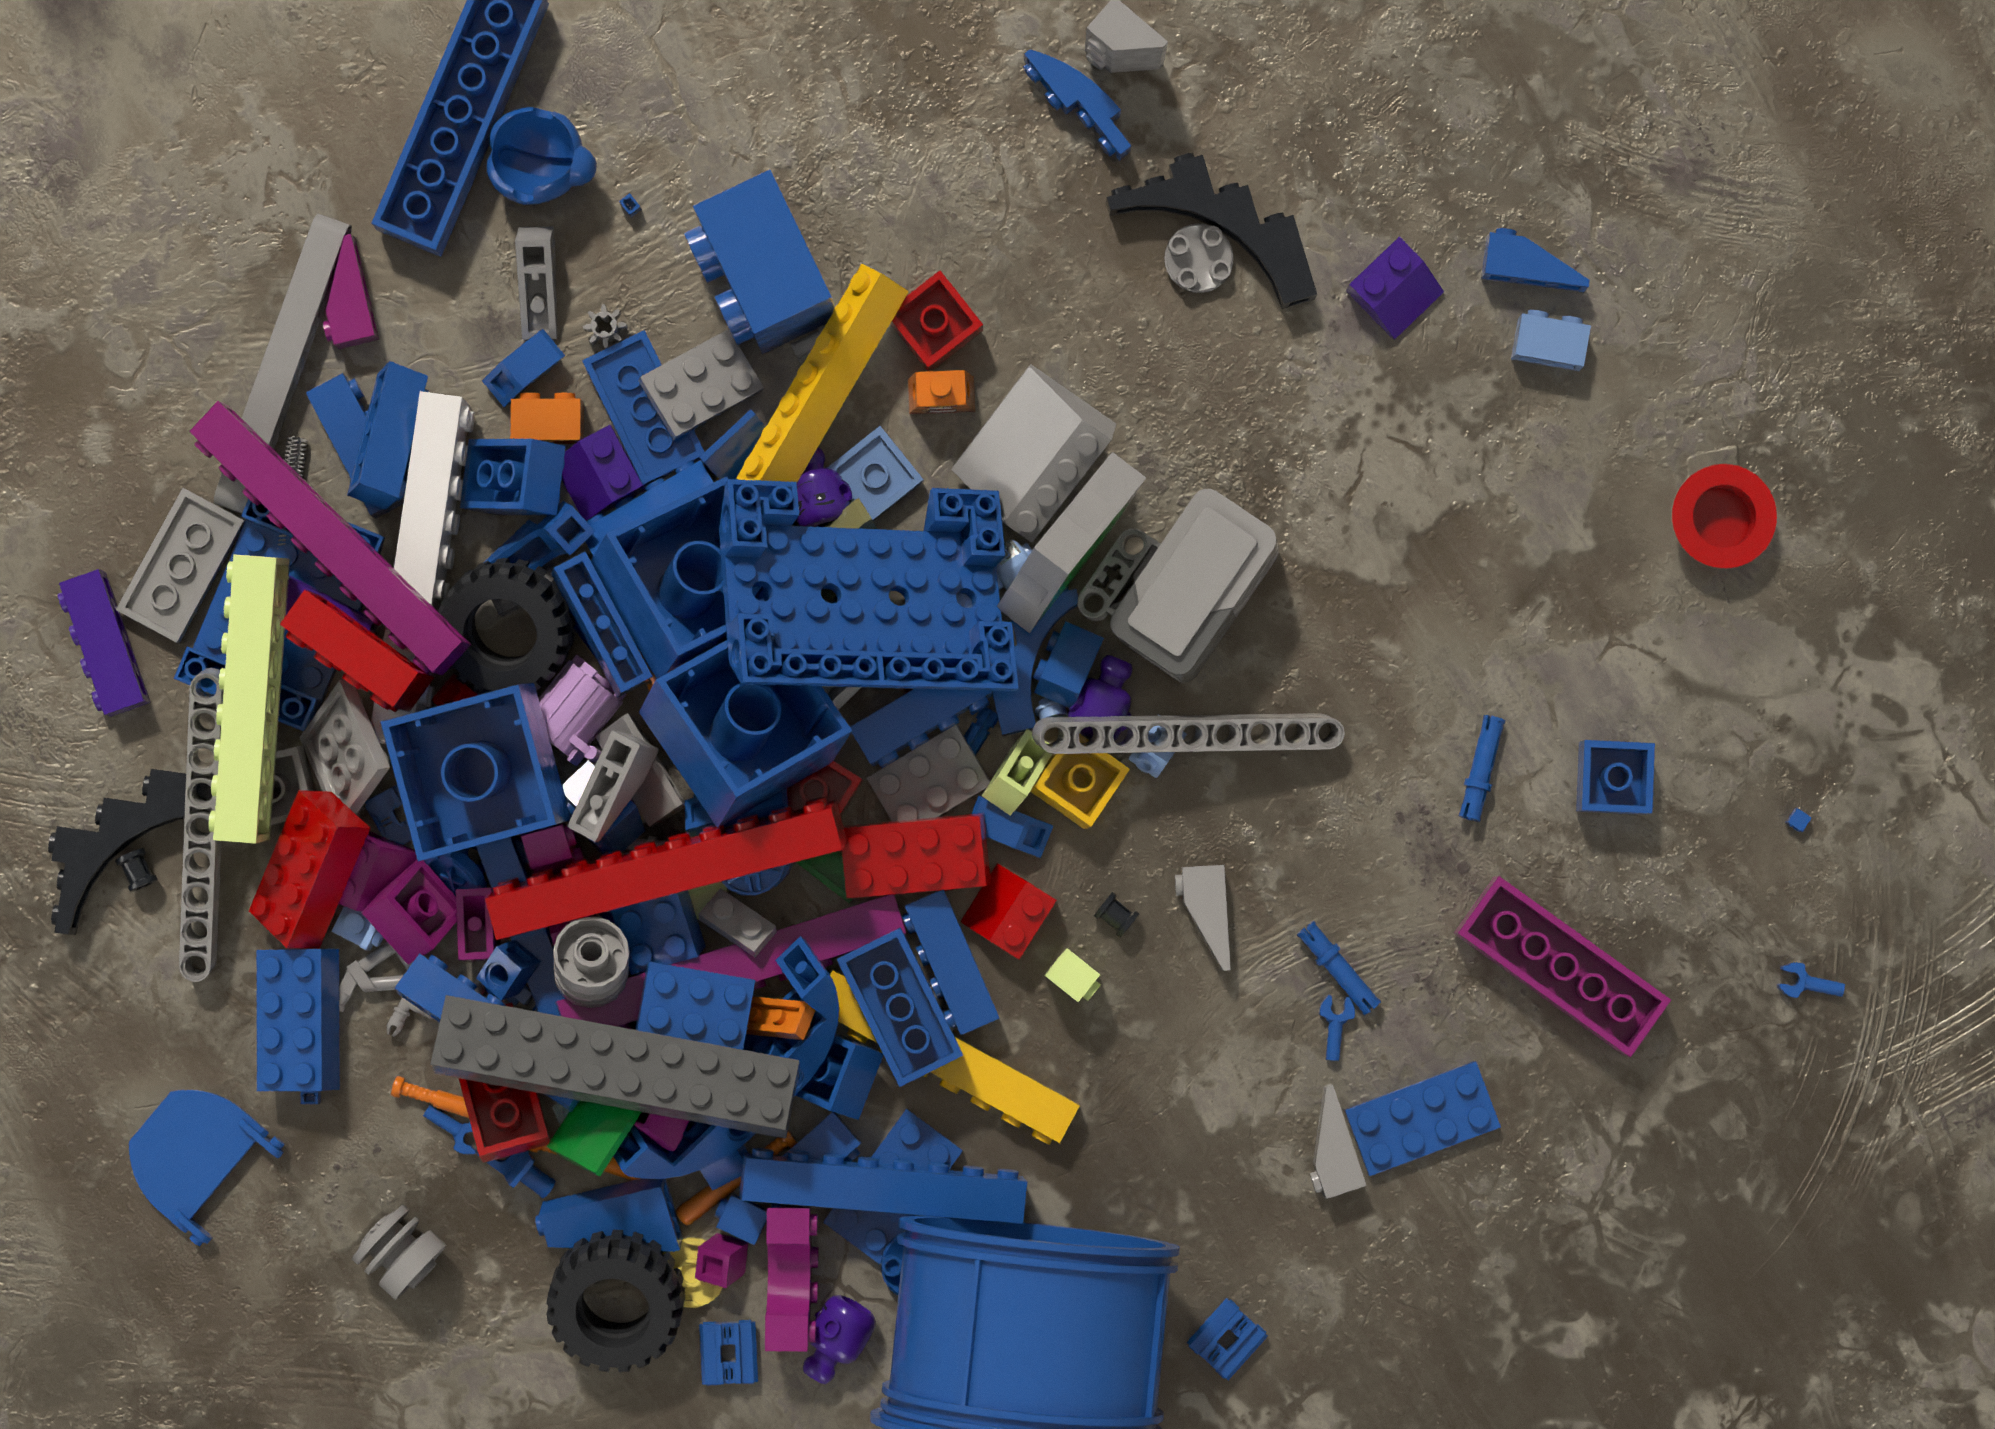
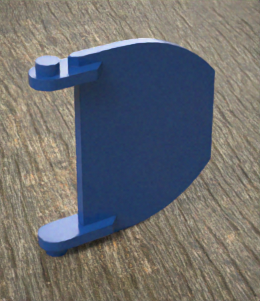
[129,1090,285,1247]

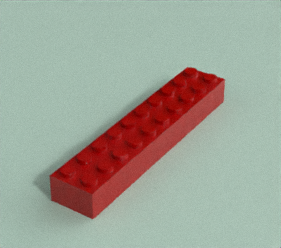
[485,796,847,940]

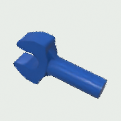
[1777,962,1845,998]
[1319,995,1355,1061]
[423,1104,477,1154]

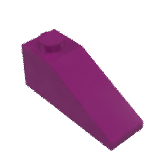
[323,234,380,349]

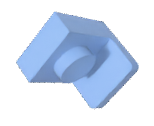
[331,906,384,950]

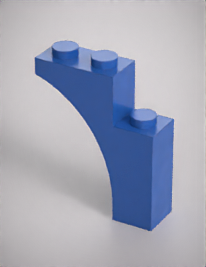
[992,586,1078,736]

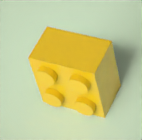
[1030,733,1130,829]

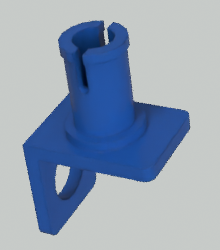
[477,1150,556,1199]

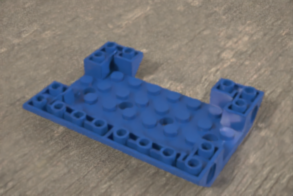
[719,479,1019,691]

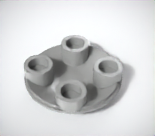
[1164,224,1233,293]

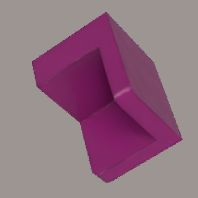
[695,1233,749,1288]

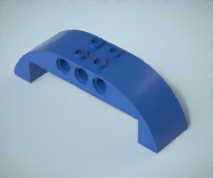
[613,936,839,1179]

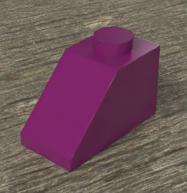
[456,888,497,962]

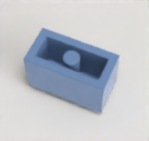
[1511,310,1591,371]

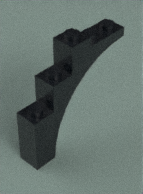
[1106,153,1317,309]
[48,769,212,935]

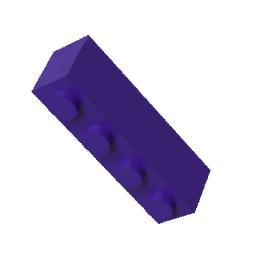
[58,569,151,717]

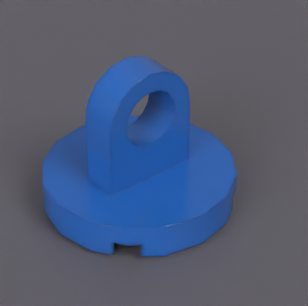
[424,846,487,896]

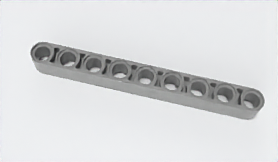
[214,214,352,513]
[179,668,224,982]
[1032,713,1345,754]

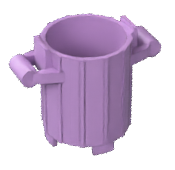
[538,655,627,767]

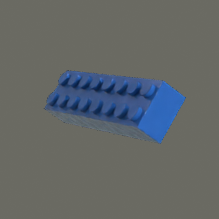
[371,0,549,257]

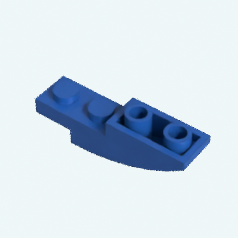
[1023,50,1131,161]

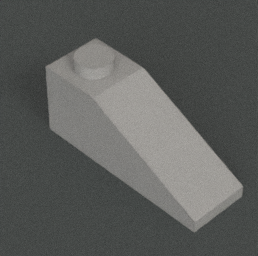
[515,226,557,340]
[567,730,659,842]
[1175,865,1231,971]
[1309,1084,1367,1199]

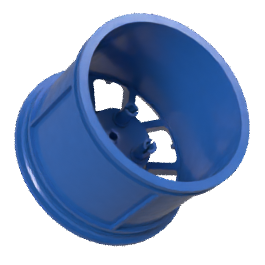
[870,1216,1180,1429]

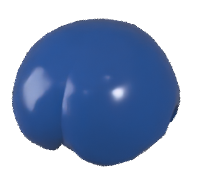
[487,107,597,205]

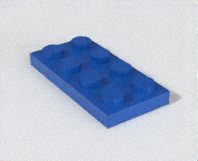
[582,330,704,486]
[1344,1061,1501,1176]
[823,1109,963,1264]

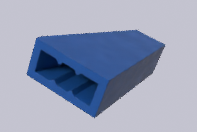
[535,1178,683,1252]

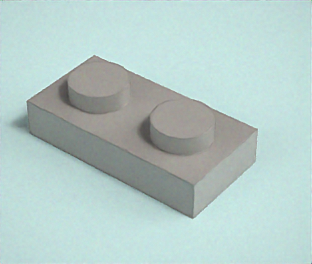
[699,888,777,958]

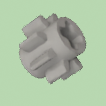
[583,304,628,349]

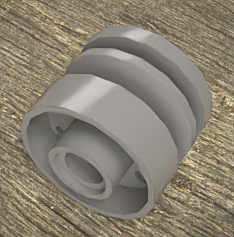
[553,917,629,1008]
[352,1205,447,1300]

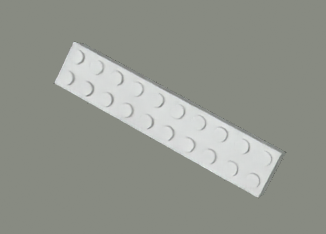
[371,391,475,744]

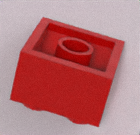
[960,863,1057,959]

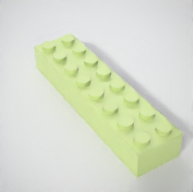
[209,554,290,844]

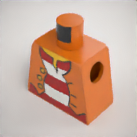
[908,370,975,414]

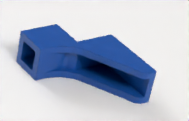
[483,501,595,570]

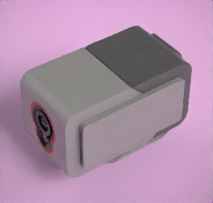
[1078,489,1279,684]

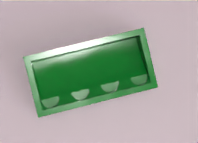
[546,1101,642,1177]

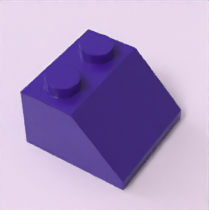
[1346,236,1444,340]
[561,425,646,521]

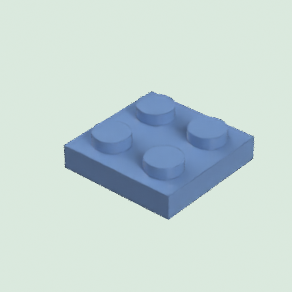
[827,426,924,521]

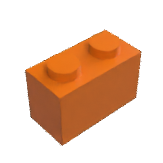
[510,392,584,444]

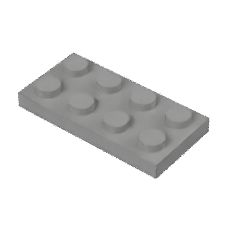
[116,488,245,644]

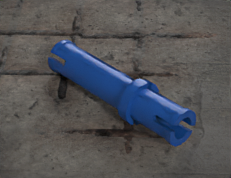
[1458,715,1506,822]
[1297,921,1381,1016]

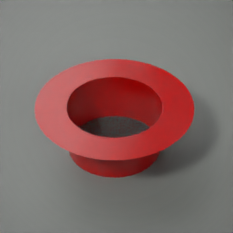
[1672,464,1777,568]

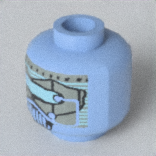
[996,539,1032,590]

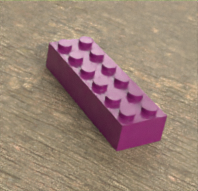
[1454,876,1671,1057]

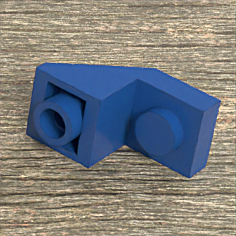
[482,329,565,407]
[971,796,1053,858]

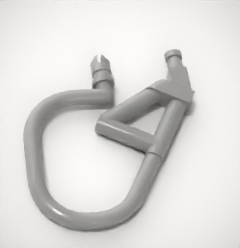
[339,939,500,1037]

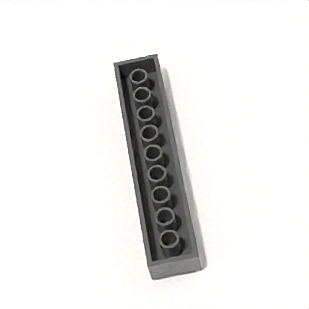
[430,995,800,1138]

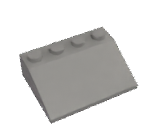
[951,364,1116,542]

